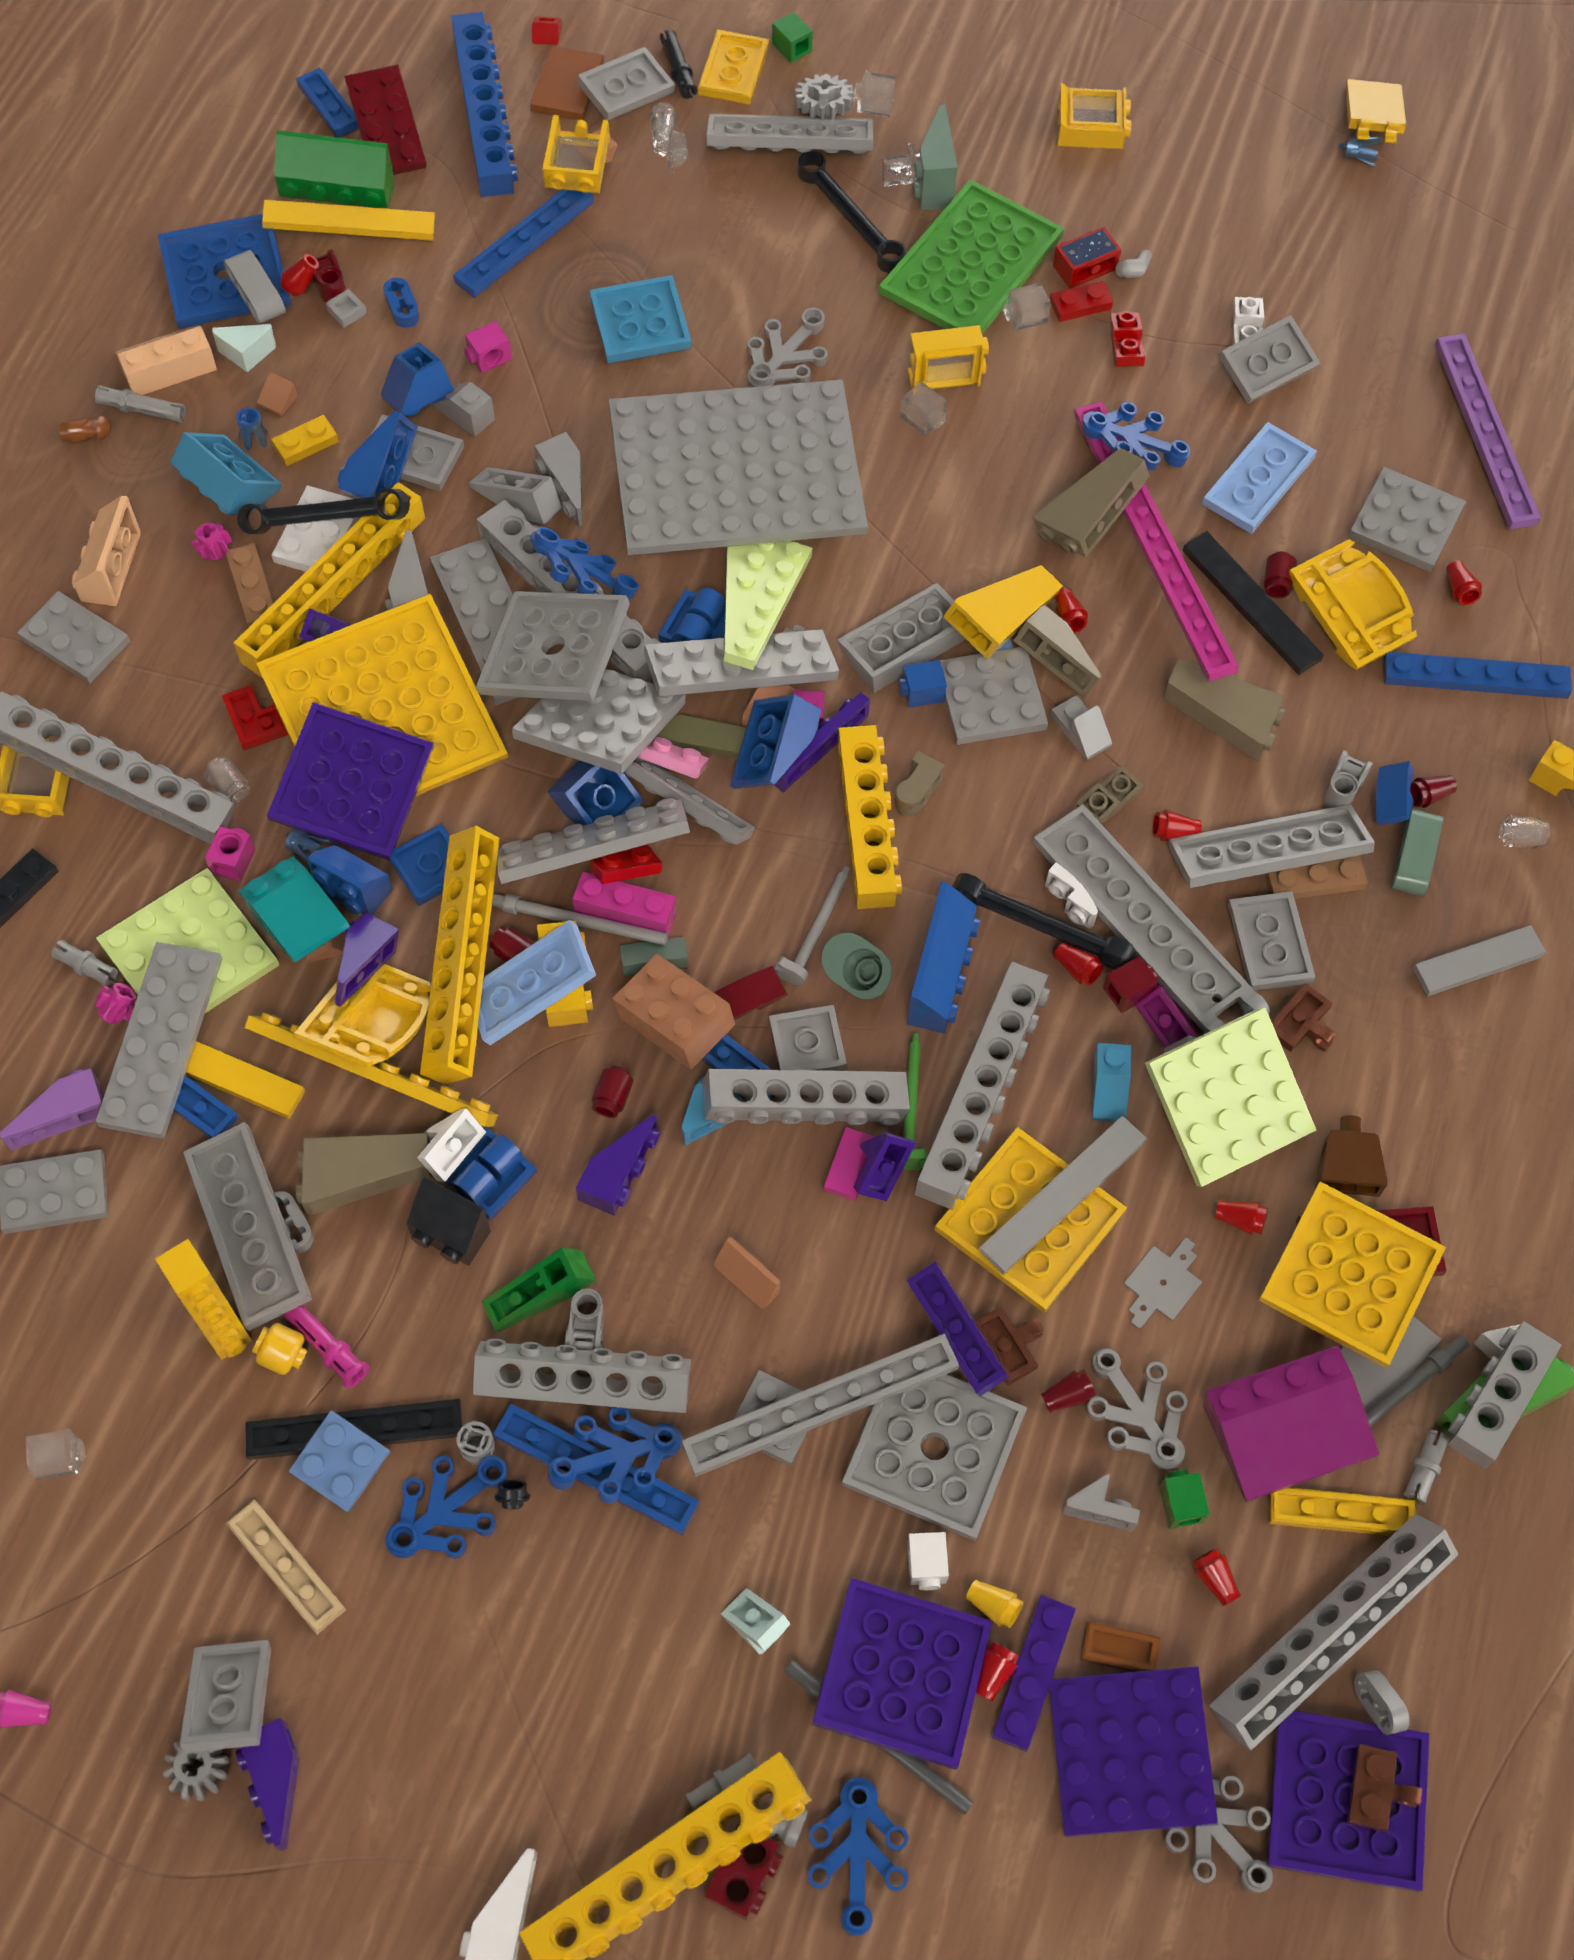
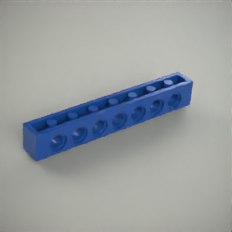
[451,12,518,198]

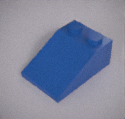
[338,411,418,499]
[730,694,822,789]

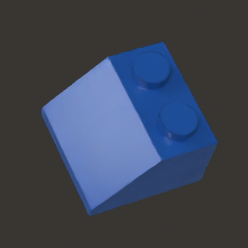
[547,761,643,826]

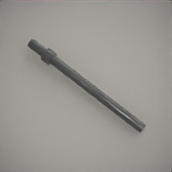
[1366,1335,1470,1427]
[785,1660,974,1815]

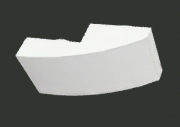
[1233,297,1264,345]
[1045,862,1098,930]

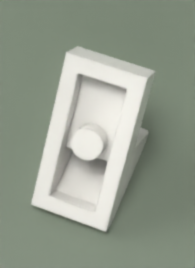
[417,1108,486,1182]

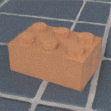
[612,954,735,1070]

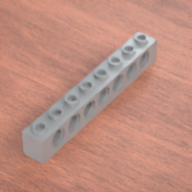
[477,499,660,681]
[0,691,234,844]
[915,961,1051,1210]
[1209,1514,1459,1751]

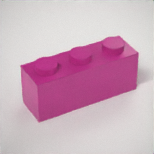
[572,872,677,938]

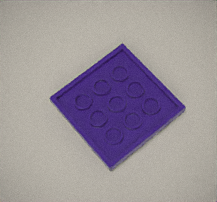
[267,702,434,861]
[811,1578,992,1770]
[1050,1666,1219,1837]
[1266,1711,1429,1892]

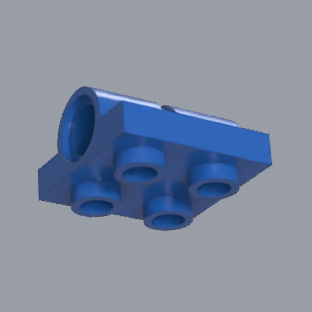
[658,588,726,643]
[444,1127,537,1221]

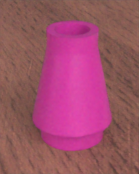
[0,1689,51,1728]

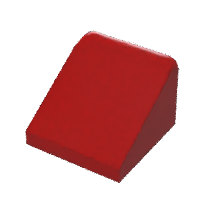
[532,16,562,45]

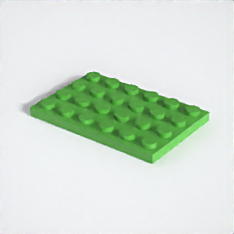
[878,179,1064,334]

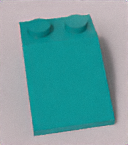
[238,856,350,963]

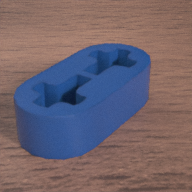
[383,277,419,328]

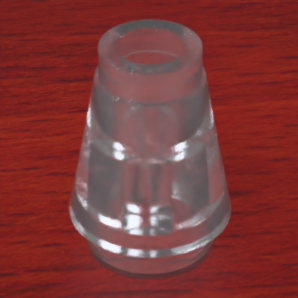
[649,103,677,149]

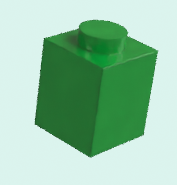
[772,12,813,63]
[1159,1470,1210,1529]

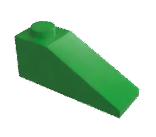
[482,1247,597,1332]

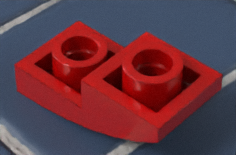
[1110,311,1146,367]

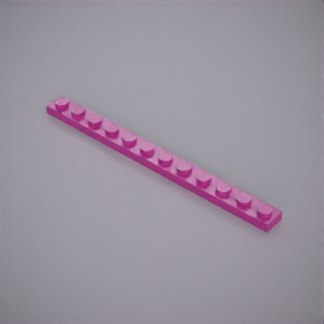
[1075,401,1238,682]

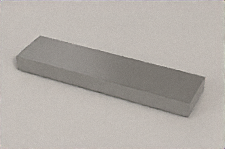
[1413,925,1546,997]

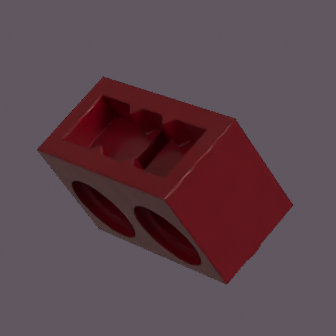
[704,1823,783,1921]

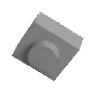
[325,289,367,328]

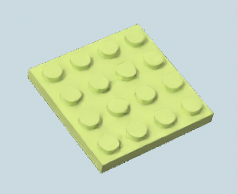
[96,868,279,1013]
[1145,1008,1316,1187]

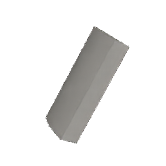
[838,583,966,693]

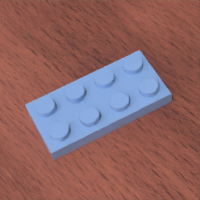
[1202,422,1317,534]
[478,920,596,1045]

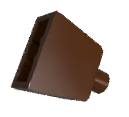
[1315,1115,1387,1197]

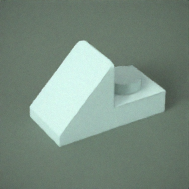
[721,1588,790,1654]

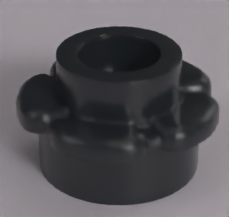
[495,1479,531,1510]

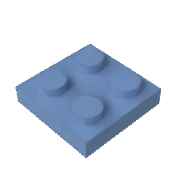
[288,1411,391,1512]

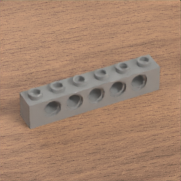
[702,1069,910,1126]
[473,1339,691,1413]

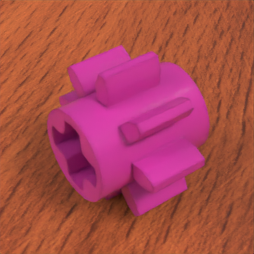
[191,523,232,560]
[95,983,136,1024]

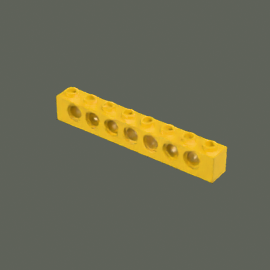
[233,482,425,678]
[420,826,500,1085]
[519,1752,812,1960]

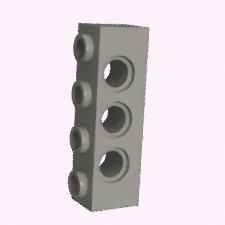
[1447,1321,1562,1469]

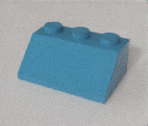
[170,432,283,516]

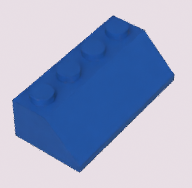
[907,882,981,1034]

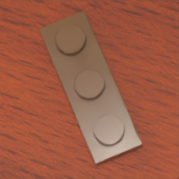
[226,543,273,627]
[1265,855,1368,899]

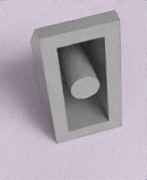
[432,382,495,437]

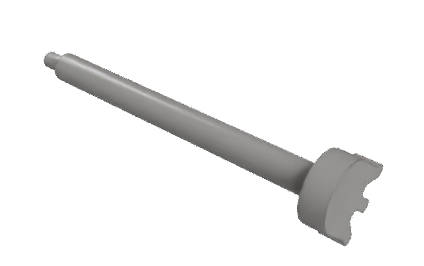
[775,866,850,986]

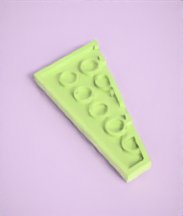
[724,541,813,670]

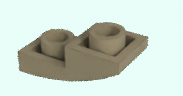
[1076,765,1144,824]

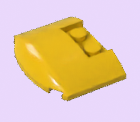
[1289,539,1417,670]
[294,964,431,1067]

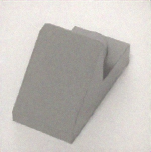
[1050,695,1112,761]
[1062,1474,1140,1532]

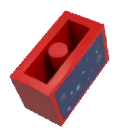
[1053,227,1122,289]

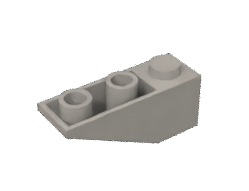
[533,432,583,527]

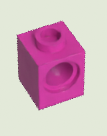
[464,321,512,374]
[205,826,256,882]

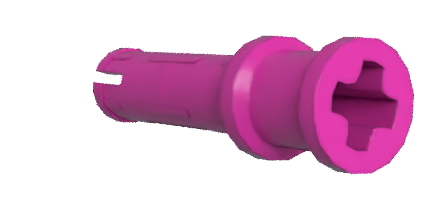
[282,1305,370,1389]

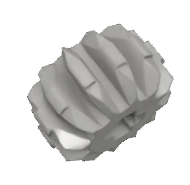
[163,1741,230,1801]

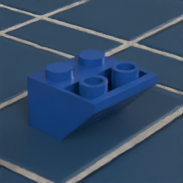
[381,342,454,417]
[307,845,393,915]

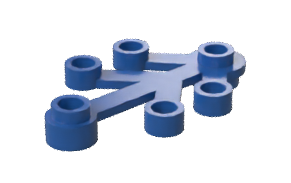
[1082,401,1190,471]
[530,527,639,600]
[548,1407,682,1504]
[385,1456,508,1559]
[808,1778,908,1937]

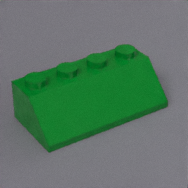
[274,130,395,209]

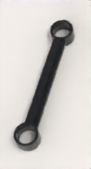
[798,151,906,273]
[237,489,410,534]
[952,873,1136,970]

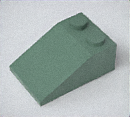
[913,104,958,210]

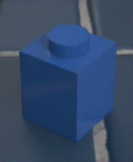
[898,660,947,708]

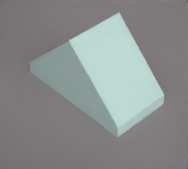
[213,324,276,372]

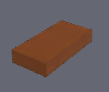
[1081,1621,1161,1672]

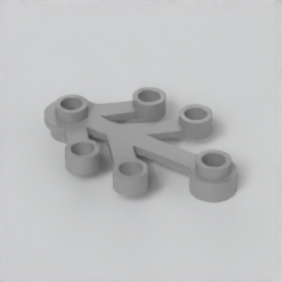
[747,308,828,387]
[1086,1348,1188,1470]
[1164,1776,1273,1894]

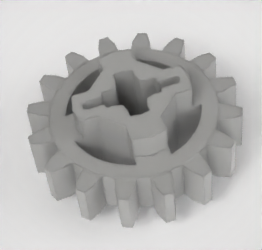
[795,74,854,120]

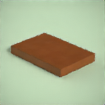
[530,45,604,120]

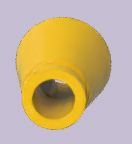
[966,1579,1023,1628]

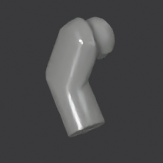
[1115,249,1153,279]

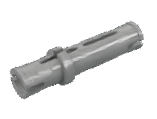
[95,385,186,423]

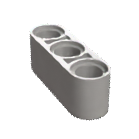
[223,249,286,324]

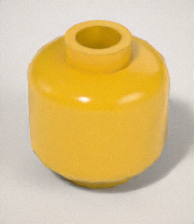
[252,1323,308,1375]

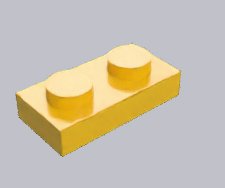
[271,414,339,467]

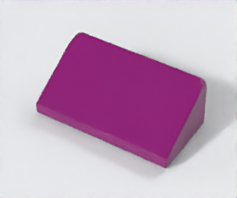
[1135,985,1201,1048]

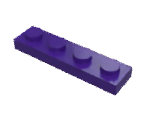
[774,692,870,793]
[907,1262,1009,1396]
[992,1595,1076,1752]

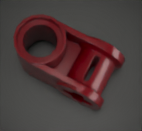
[312,249,346,303]

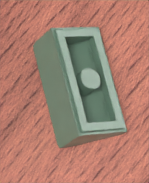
[619,936,688,976]

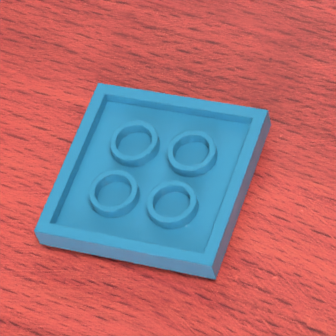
[589,275,692,364]

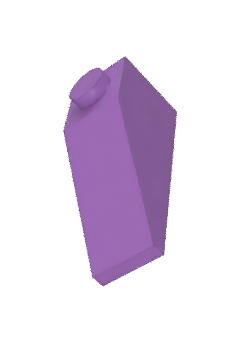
[0,1068,104,1151]

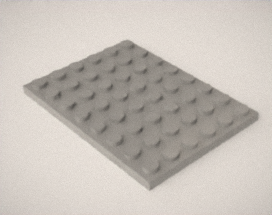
[609,380,868,555]

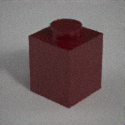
[1103,956,1158,1013]

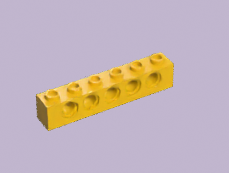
[838,725,902,909]
[155,1239,252,1360]

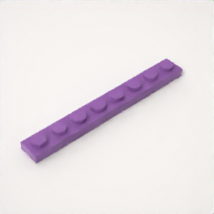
[1435,333,1541,530]

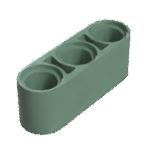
[1391,808,1444,897]

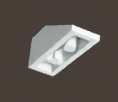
[460,1848,538,1960]

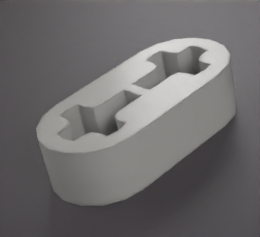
[274,1191,314,1253]
[1354,1670,1410,1735]

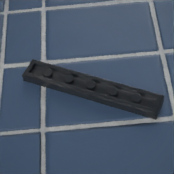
[1182,531,1324,675]
[245,1399,462,1460]

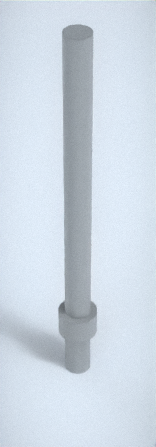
[492,893,668,946]

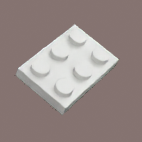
[272,486,359,572]

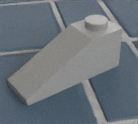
[469,467,562,524]
[385,530,428,611]

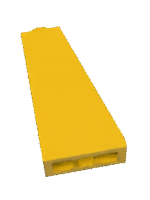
[943,565,1063,659]

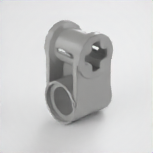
[1323,750,1373,808]
[565,1289,604,1351]

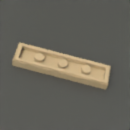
[226,1499,346,1635]

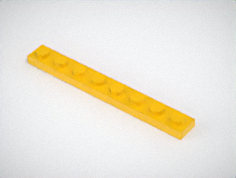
[244,1012,498,1127]

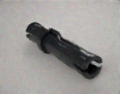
[659,29,697,99]

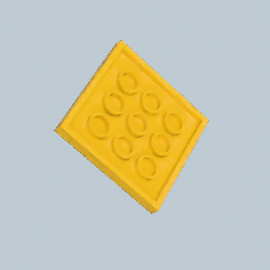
[935,1127,1127,1314]
[1259,1182,1446,1368]

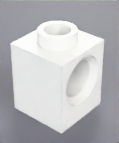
[907,1532,949,1590]

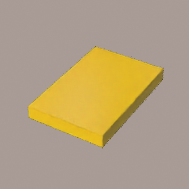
[698,30,769,104]

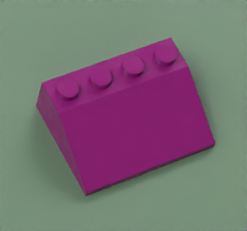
[1203,1345,1379,1502]

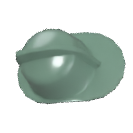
[822,933,892,999]

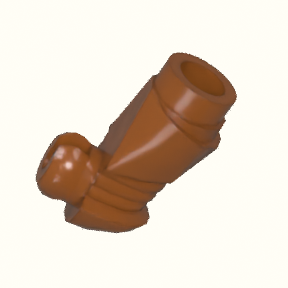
[59,415,111,444]

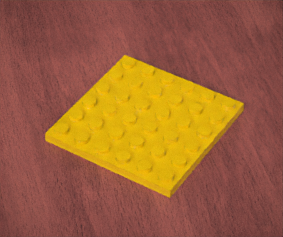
[256,594,508,796]

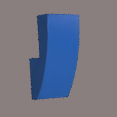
[1376,761,1414,825]

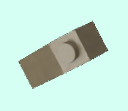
[1013,604,1102,698]

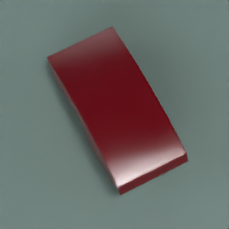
[713,966,788,1021]

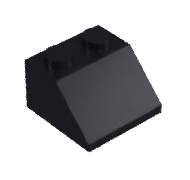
[406,1177,491,1266]

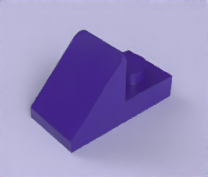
[854,1133,916,1201]

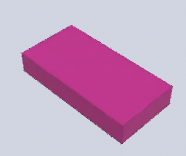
[823,1127,875,1201]

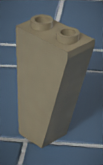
[1033,448,1150,558]
[1164,658,1286,761]
[296,1133,431,1215]

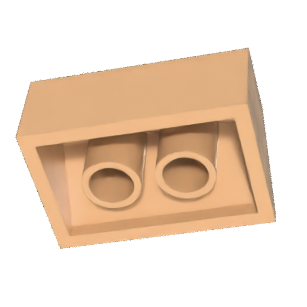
[115,324,217,395]
[72,496,141,607]

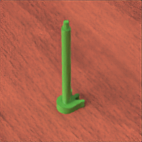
[903,1034,928,1170]

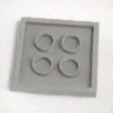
[1348,467,1466,573]
[940,647,1048,745]

